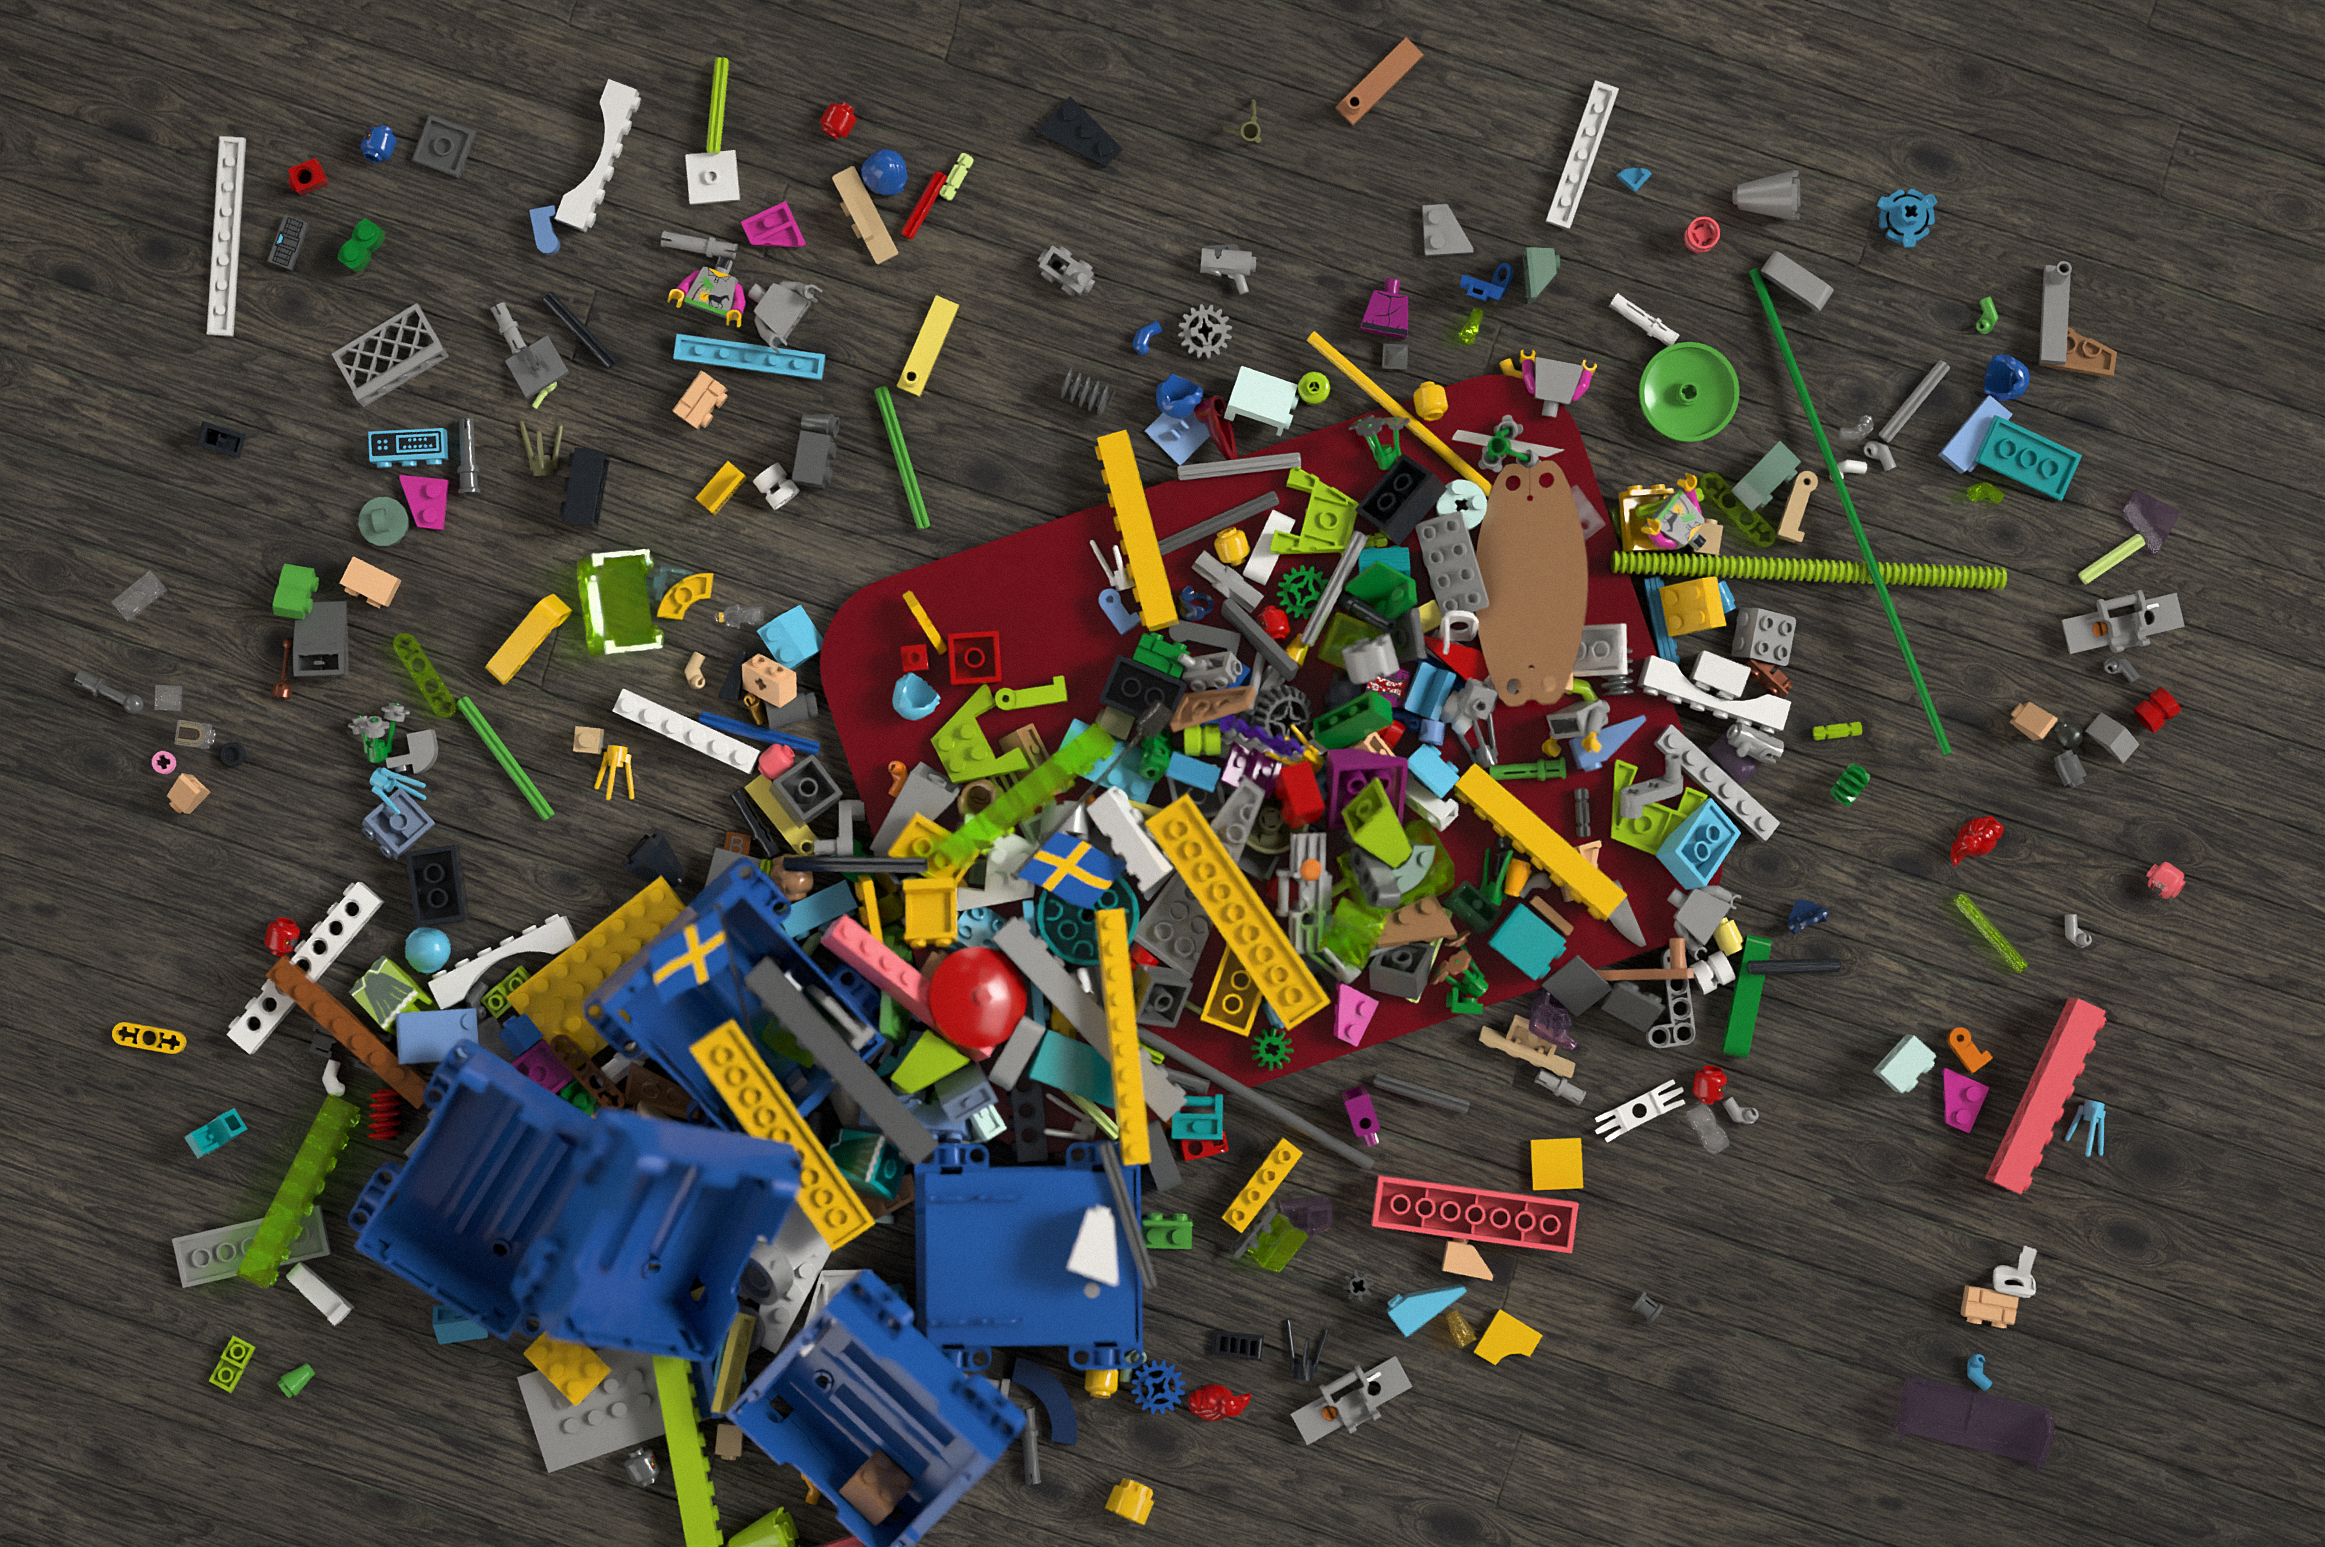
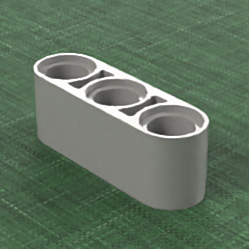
[1760,251,1834,312]
[988,1016,1045,1091]

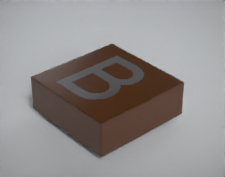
[724,832,752,856]

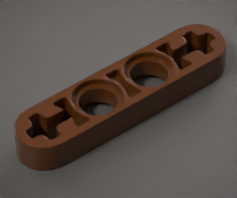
[550,1034,626,1111]

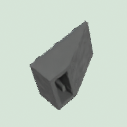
[293,601,349,678]
[1599,980,1665,1032]

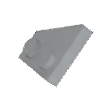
[1422,204,1473,256]

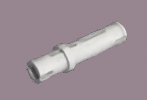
[1609,293,1679,346]

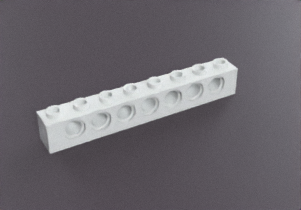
[227,882,385,1054]

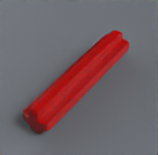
[901,171,947,240]

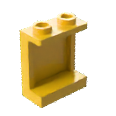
[1618,484,1674,553]
[903,878,958,948]

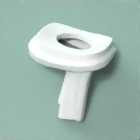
[1439,610,1479,654]
[1993,1246,2037,1298]

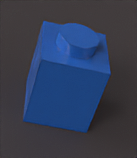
[498,1013,543,1058]

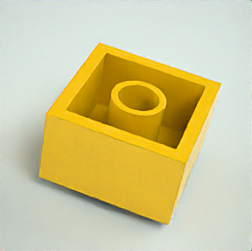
[1659,577,1726,637]

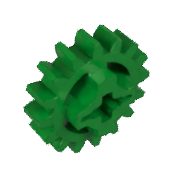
[1277,565,1329,620]

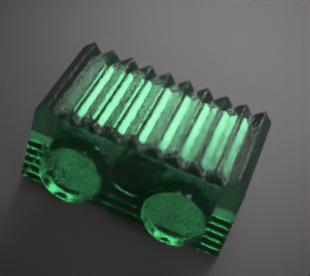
[1442,880,1502,936]

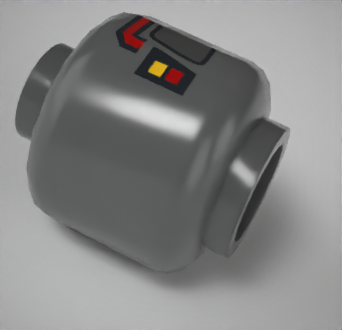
[624,1447,661,1486]

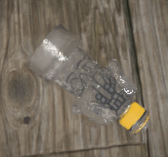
[714,604,764,629]

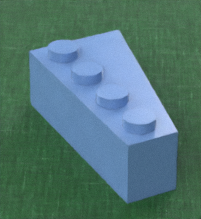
[859,1099,972,1143]

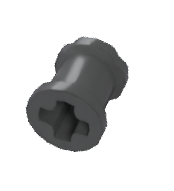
[1630,1290,1664,1324]

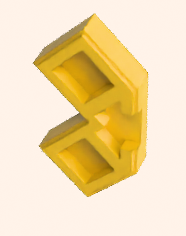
[902,590,947,655]

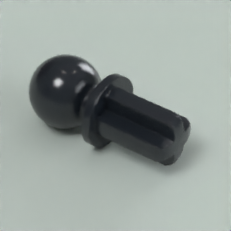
[1493,835,1514,879]

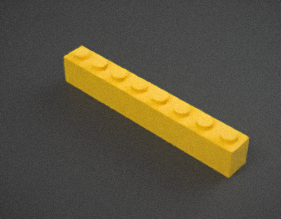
[1095,430,1179,632]
[1454,763,1627,921]

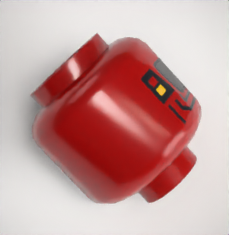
[1255,606,1290,644]
[264,917,300,956]
[1692,1065,1727,1104]

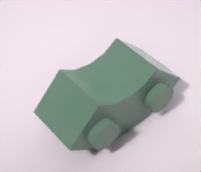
[1731,441,1801,511]
[1387,842,1436,894]

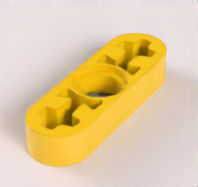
[112,1022,186,1054]

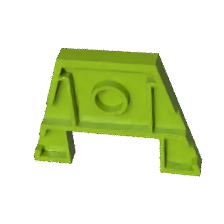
[1269,466,1359,554]
[931,684,1030,784]
[1611,759,1708,856]

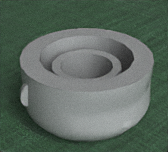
[738,1240,794,1306]

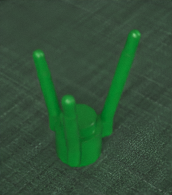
[1479,848,1513,906]

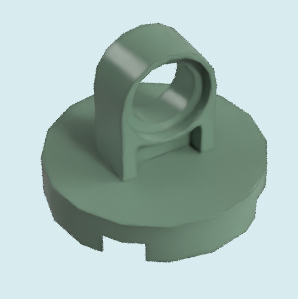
[359,497,409,547]

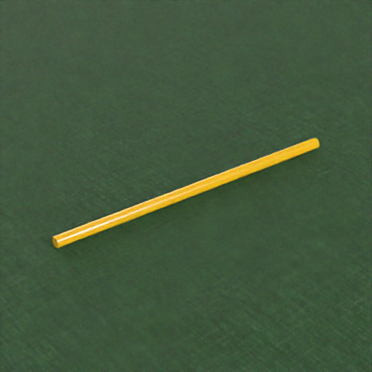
[1306,331,1493,498]

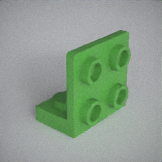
[1142,1213,1193,1249]

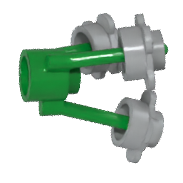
[1478,415,1541,473]
[348,702,410,763]

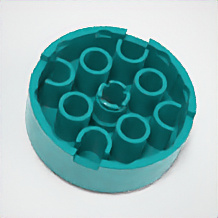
[1037,875,1140,966]

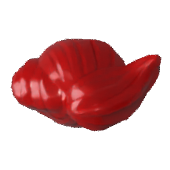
[1950,816,2004,867]
[1188,1384,1251,1422]

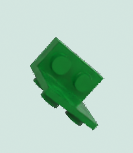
[1345,560,1417,626]

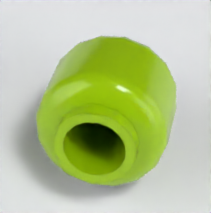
[1297,372,1330,406]

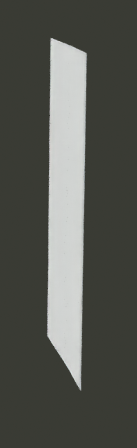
[1452,430,1563,457]

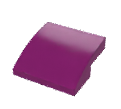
[1218,737,1282,799]

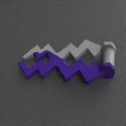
[1219,714,1304,762]

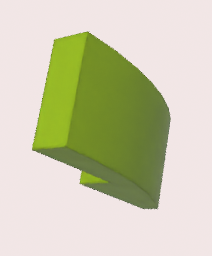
[481,965,531,1019]
[209,1335,256,1394]

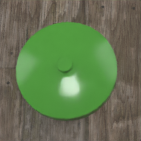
[1639,342,1739,443]

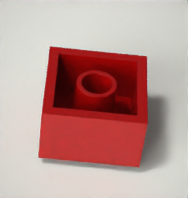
[948,631,1002,686]
[1273,761,1324,829]

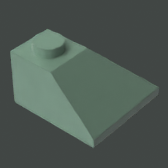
[1523,247,1560,304]

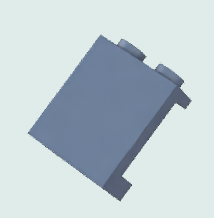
[933,1061,998,1126]

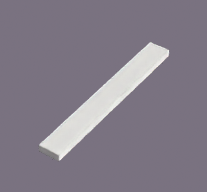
[207,136,246,336]

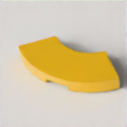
[657,573,714,620]

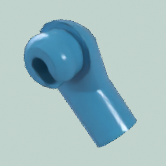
[1967,1354,1993,1391]

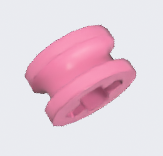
[152,751,176,774]

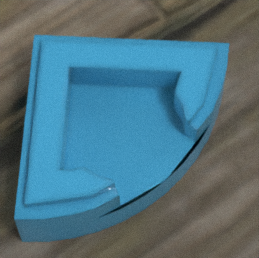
[1616,168,1652,193]

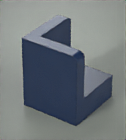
[781,958,816,993]

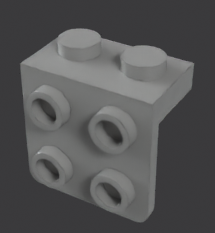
[1731,607,1796,666]

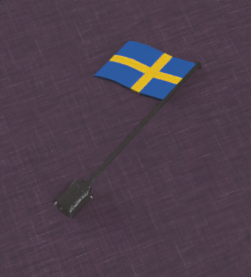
[1010,699,1174,908]
[648,902,774,1077]

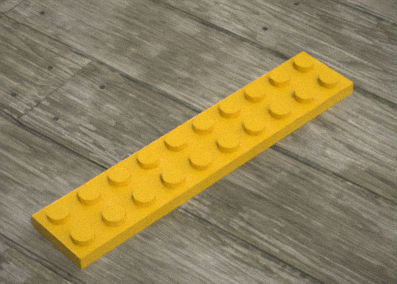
[1145,793,1330,1030]
[690,1019,875,1251]

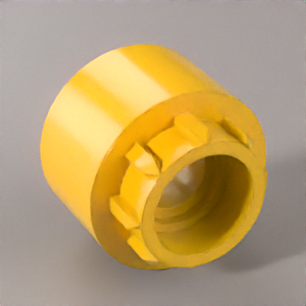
[1105,1478,1154,1525]

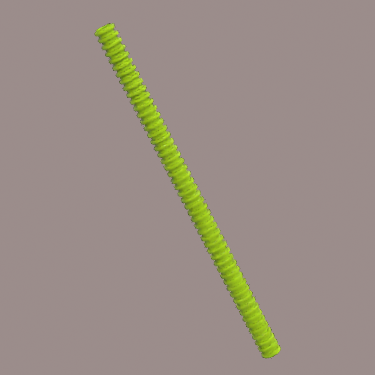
[1611,551,2007,589]

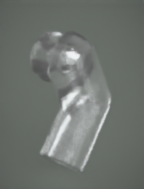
[1839,415,1874,441]

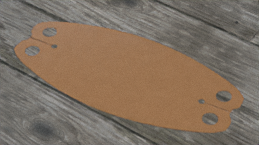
[1476,461,1588,706]

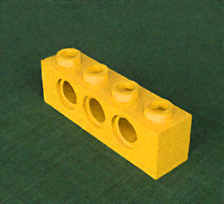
[1221,1137,1303,1233]

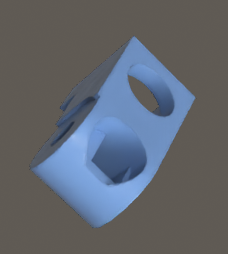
[529,205,560,255]
[1099,589,1141,636]
[1417,719,1446,746]

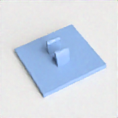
[1145,410,1210,466]

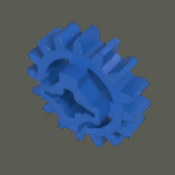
[1131,1359,1185,1414]

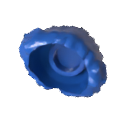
[861,148,908,196]
[1984,353,2030,401]
[1156,374,1203,419]

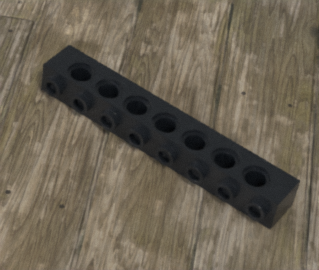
[1001,959,1048,1162]

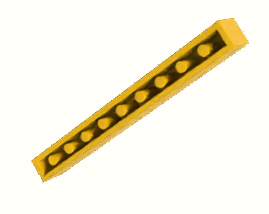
[1095,909,1150,1165]

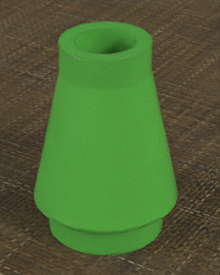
[277,1362,316,1398]

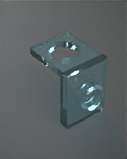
[653,566,692,602]

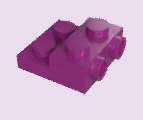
[510,1039,575,1094]

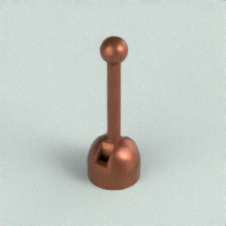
[271,639,293,699]

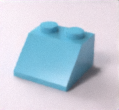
[757,605,824,670]
[1407,743,1460,799]

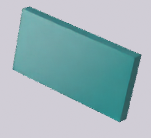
[1974,415,2082,501]
[1027,1029,1116,1110]

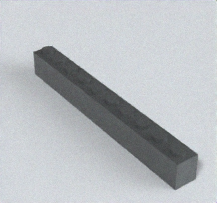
[744,956,939,1165]

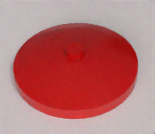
[927,947,1026,1049]

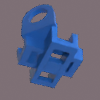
[1460,263,1513,302]

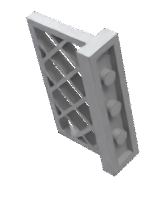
[332,303,449,407]
[805,983,876,1050]

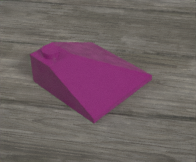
[1326,748,1408,830]

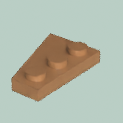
[2038,327,2117,378]
[625,1061,699,1119]

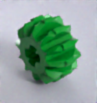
[1830,763,1870,806]
[1251,1028,1293,1070]

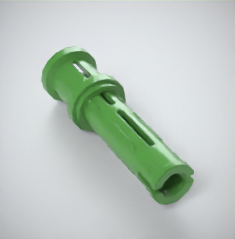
[1489,757,1566,781]

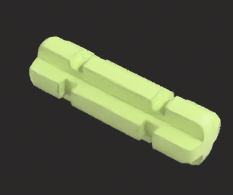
[939,153,974,200]

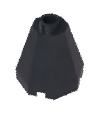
[620,827,684,888]

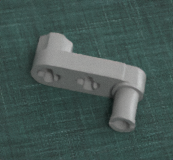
[1621,753,1683,819]
[814,800,865,857]

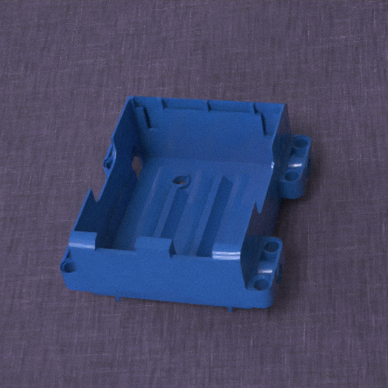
[348,1038,593,1342]
[511,1110,803,1363]

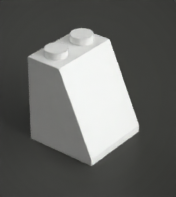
[1068,1205,1118,1286]

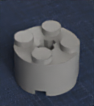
[1342,634,1399,683]
[1040,801,1092,842]

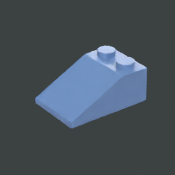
[1568,715,1646,772]
[396,1008,478,1064]

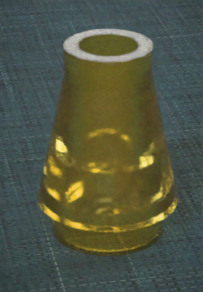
[1445,1309,1477,1349]

